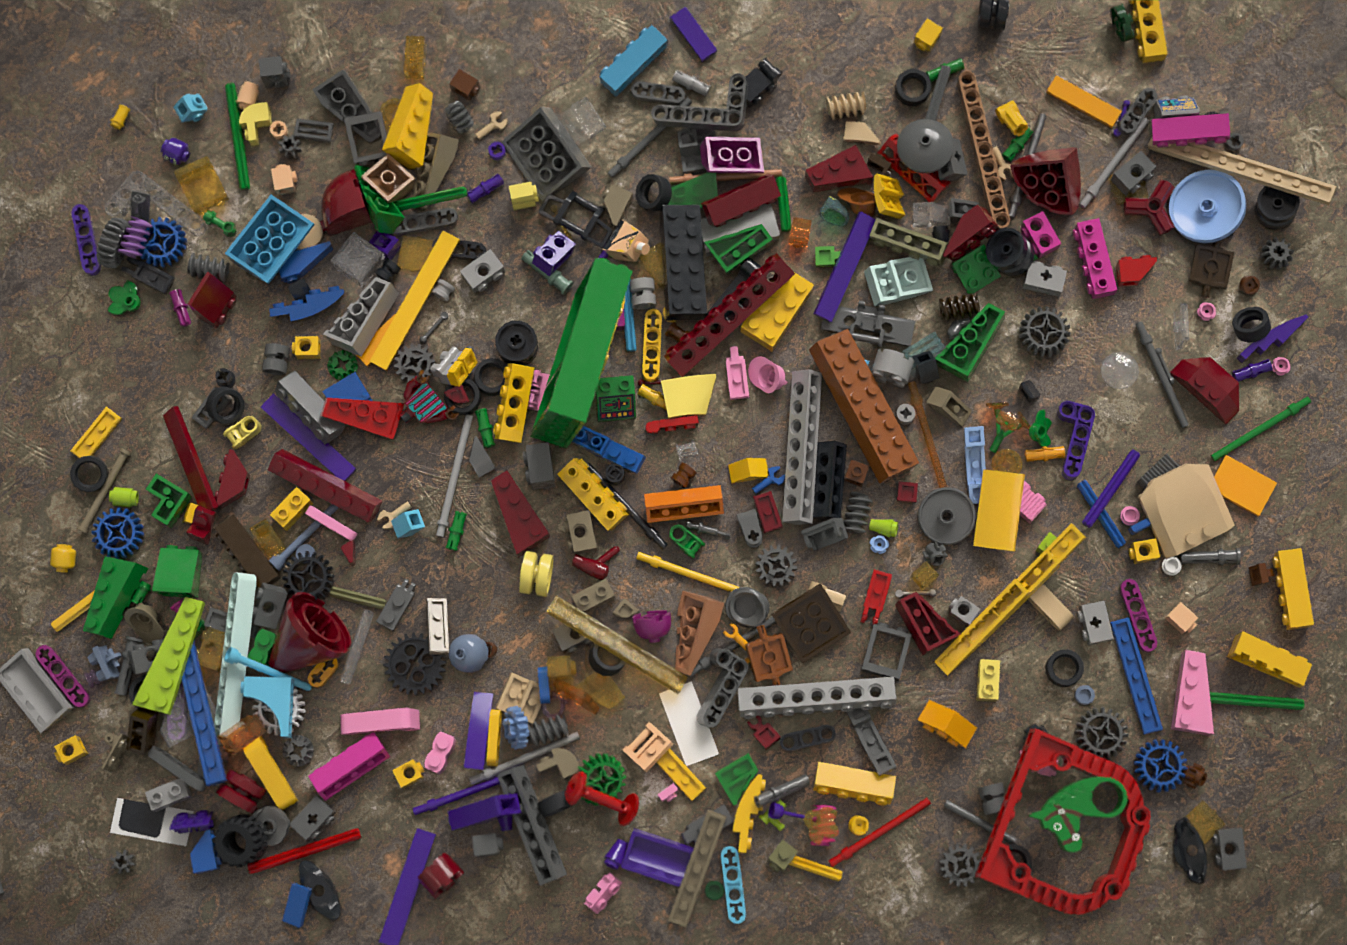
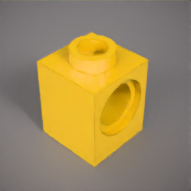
[914,19,943,52]
[292,336,321,359]
[1129,538,1160,564]
[54,735,88,765]
[392,759,425,789]

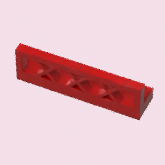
[877,133,951,204]

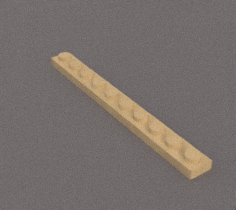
[1148,137,1337,206]

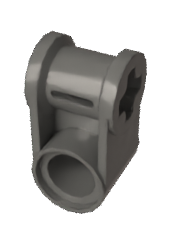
[736,509,763,548]

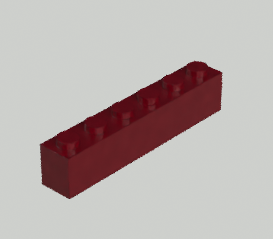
[267,449,383,522]

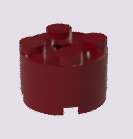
[417,852,465,900]

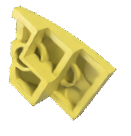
[661,374,716,419]

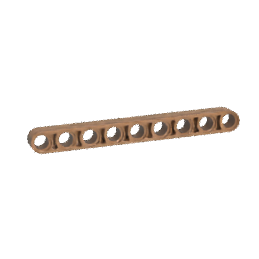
[957,71,1010,231]

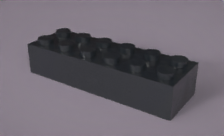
[659,205,707,321]

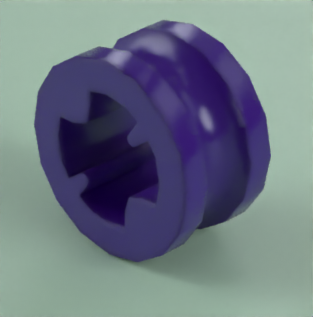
[488,142,506,160]

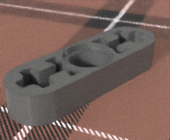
[631,81,685,106]
[1117,88,1157,135]

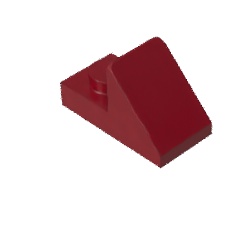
[186,506,216,545]

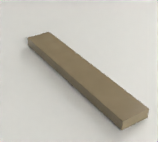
[668,810,727,928]

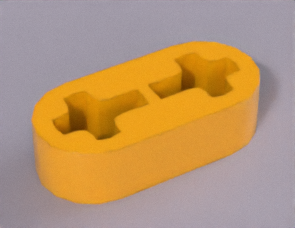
[308,659,339,688]

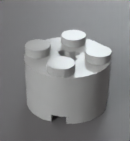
[871,349,914,388]

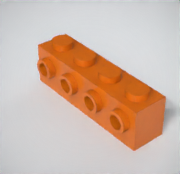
[644,485,724,523]

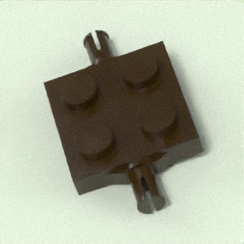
[1189,240,1235,298]

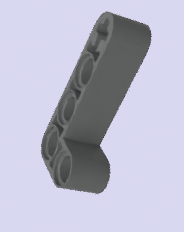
[697,648,748,728]

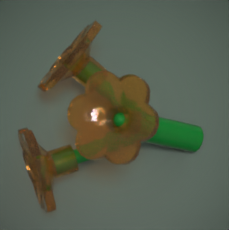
[986,402,1031,453]

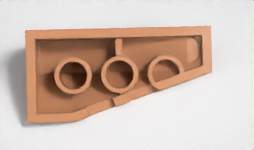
[675,591,724,675]

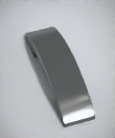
[847,708,897,776]

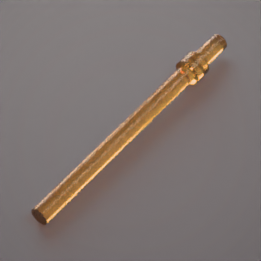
[908,381,947,488]

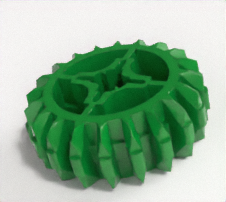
[574,753,627,806]

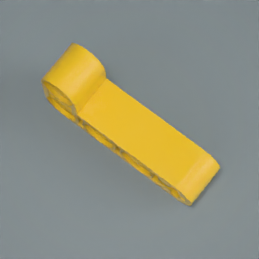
[242,733,298,811]

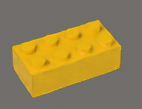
[741,272,814,352]

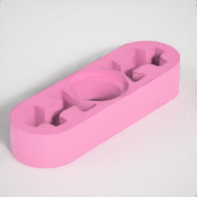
[305,505,358,541]

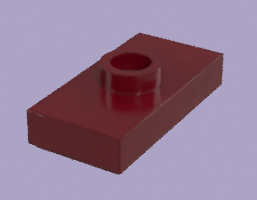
[753,491,783,534]

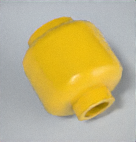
[50,544,76,572]

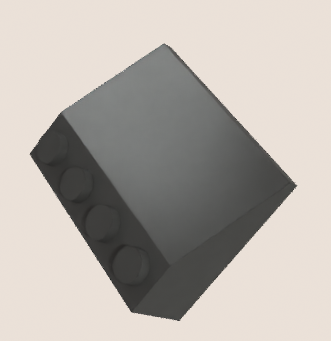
[502,107,592,201]

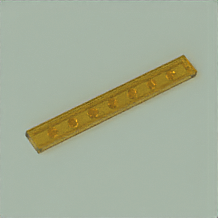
[546,595,688,694]

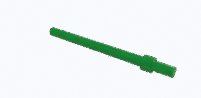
[1211,396,1311,462]

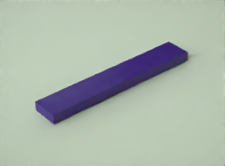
[813,212,876,322]
[261,393,357,481]
[379,828,436,945]

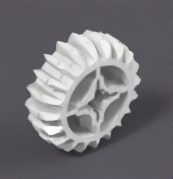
[253,688,306,736]

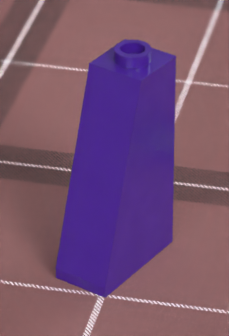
[448,794,521,831]

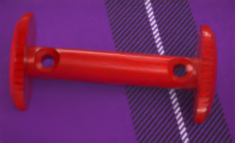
[565,772,639,826]

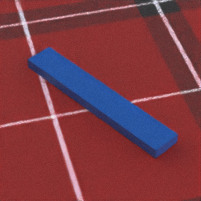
[1110,617,1163,735]

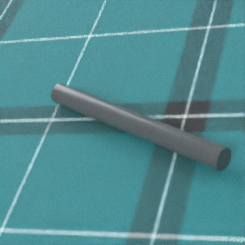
[944,800,1017,844]

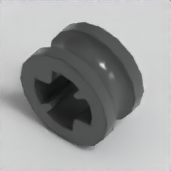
[1225,133,1244,151]

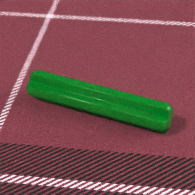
[776,177,791,232]

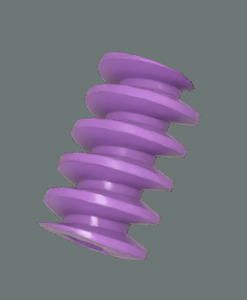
[117,216,153,259]

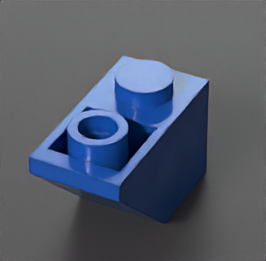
[190,830,222,874]

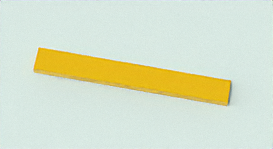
[370,231,460,371]

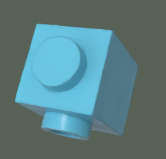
[391,509,425,538]

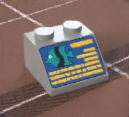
[1153,95,1200,119]

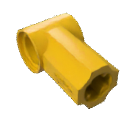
[995,100,1028,136]

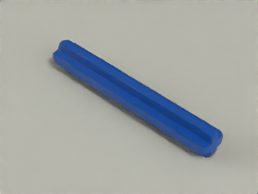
[1077,480,1126,548]

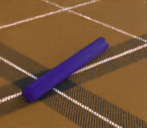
[1082,450,1140,528]

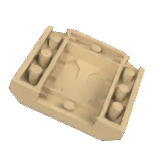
[1138,463,1235,558]

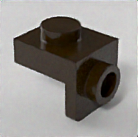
[867,153,892,177]

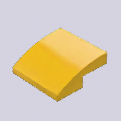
[874,173,905,219]

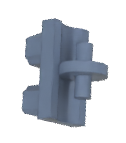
[87,645,122,681]

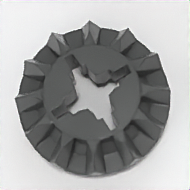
[282,735,314,767]

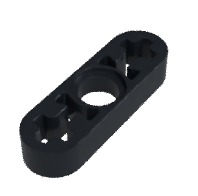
[432,238,487,261]

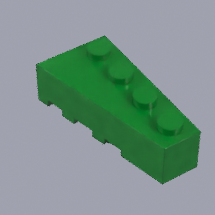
[935,303,1005,382]

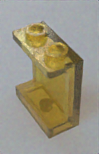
[173,155,229,216]

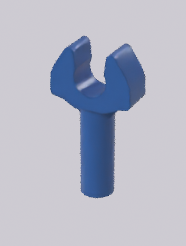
[752,466,785,494]

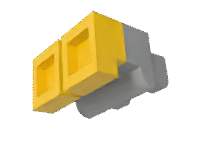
[430,346,478,387]

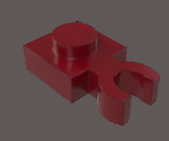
[747,715,781,750]

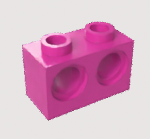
[1020,211,1061,259]

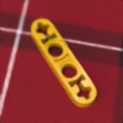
[642,309,662,382]

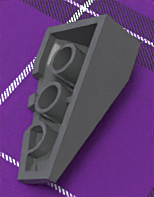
[312,69,381,143]

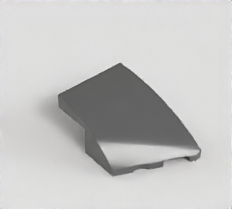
[677,119,716,175]

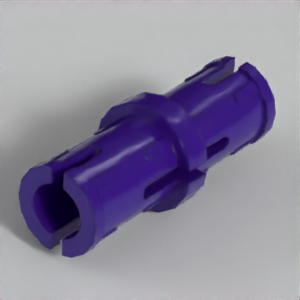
[467,174,504,203]
[1232,359,1273,382]

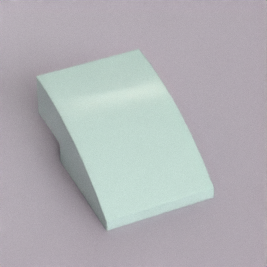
[864,257,933,307]

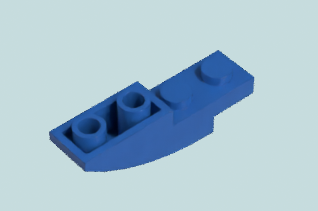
[269,286,344,321]
[572,426,646,474]

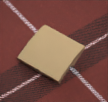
[495,672,541,724]

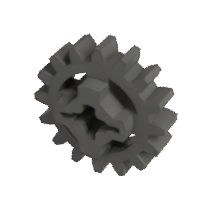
[394,343,436,382]
[756,545,797,587]
[940,844,981,887]

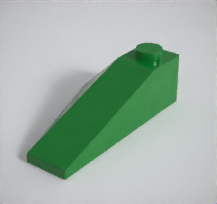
[354,165,405,234]

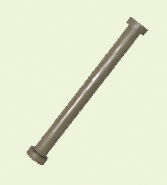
[77,448,131,534]

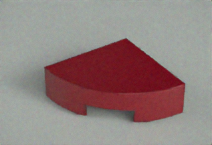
[444,384,470,404]

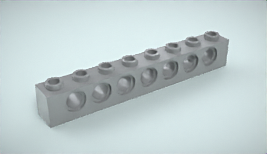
[782,369,822,525]
[738,677,896,719]

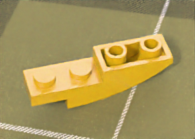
[733,774,766,854]

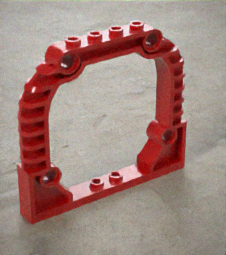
[975,729,1151,915]

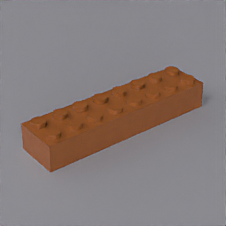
[809,329,919,484]

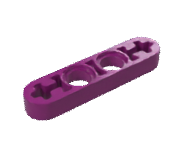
[1120,579,1158,653]
[36,645,90,708]

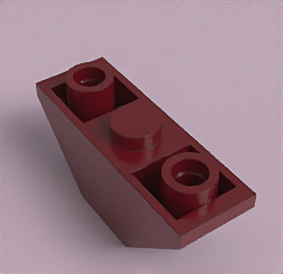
[215,449,250,509]

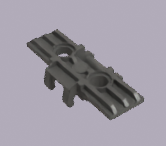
[821,301,915,347]

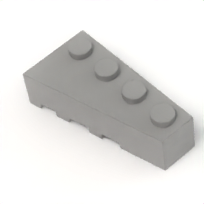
[323,277,399,356]

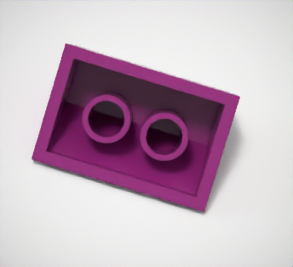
[700,137,764,173]

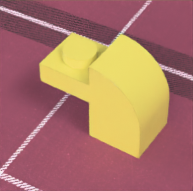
[239,102,272,146]

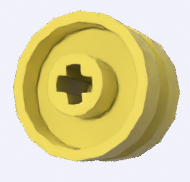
[519,551,554,597]

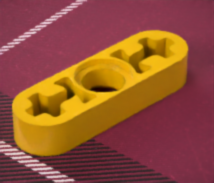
[487,709,502,766]

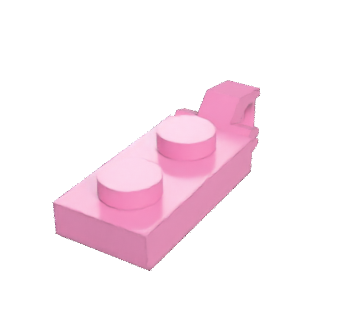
[726,346,749,400]

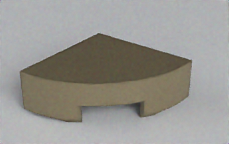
[612,598,639,618]

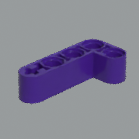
[1057,401,1095,481]

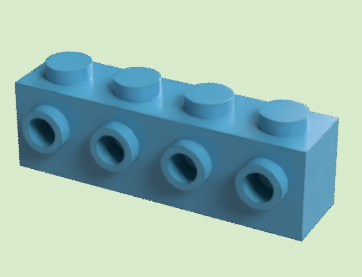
[599,25,668,97]

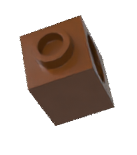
[449,69,480,101]
[844,459,869,488]

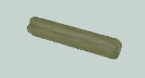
[330,586,386,610]

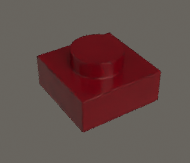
[897,481,918,503]

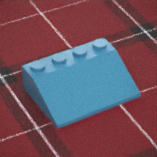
[225,194,315,284]

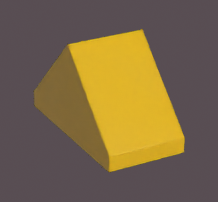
[728,458,769,484]

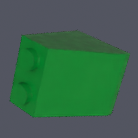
[152,545,202,598]

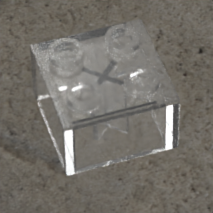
[330,231,386,288]

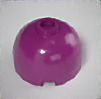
[632,610,672,643]

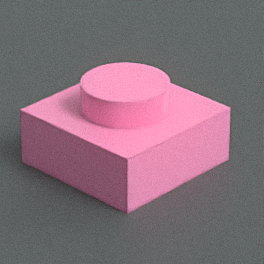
[658,783,678,802]

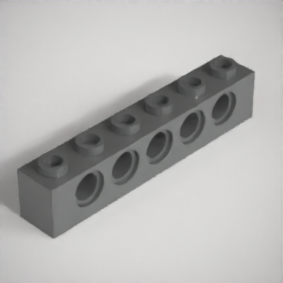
[497,765,567,886]

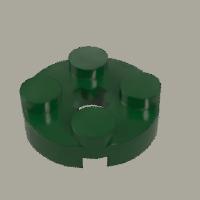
[1110,3,1135,42]

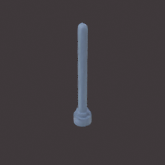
[269,504,339,571]

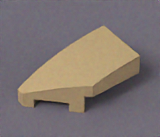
[844,122,881,145]

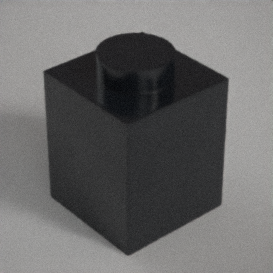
[912,350,940,384]

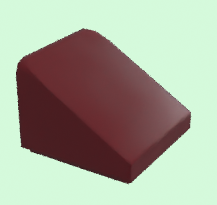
[341,540,355,565]

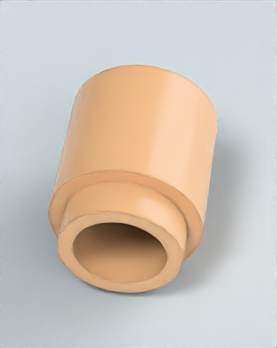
[236,81,259,110]

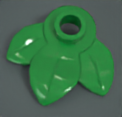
[107,280,141,315]
[1029,409,1052,447]

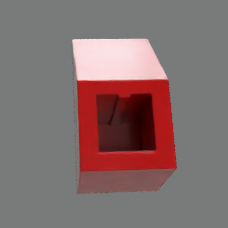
[1116,255,1157,287]

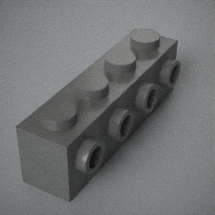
[274,371,346,445]

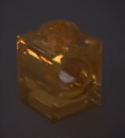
[789,217,812,248]

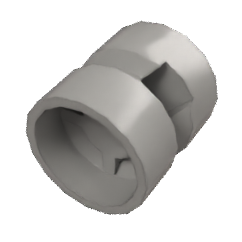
[630,277,656,310]

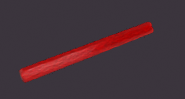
[247,828,361,874]

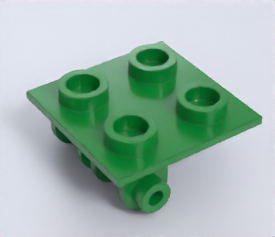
[951,244,1001,295]

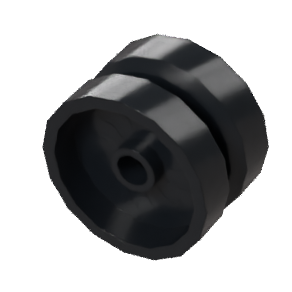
[978,0,1010,30]
[1255,186,1300,230]
[985,228,1035,276]
[495,321,538,366]

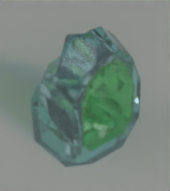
[819,196,850,226]

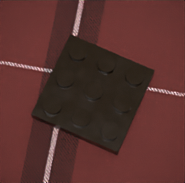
[771,583,851,663]

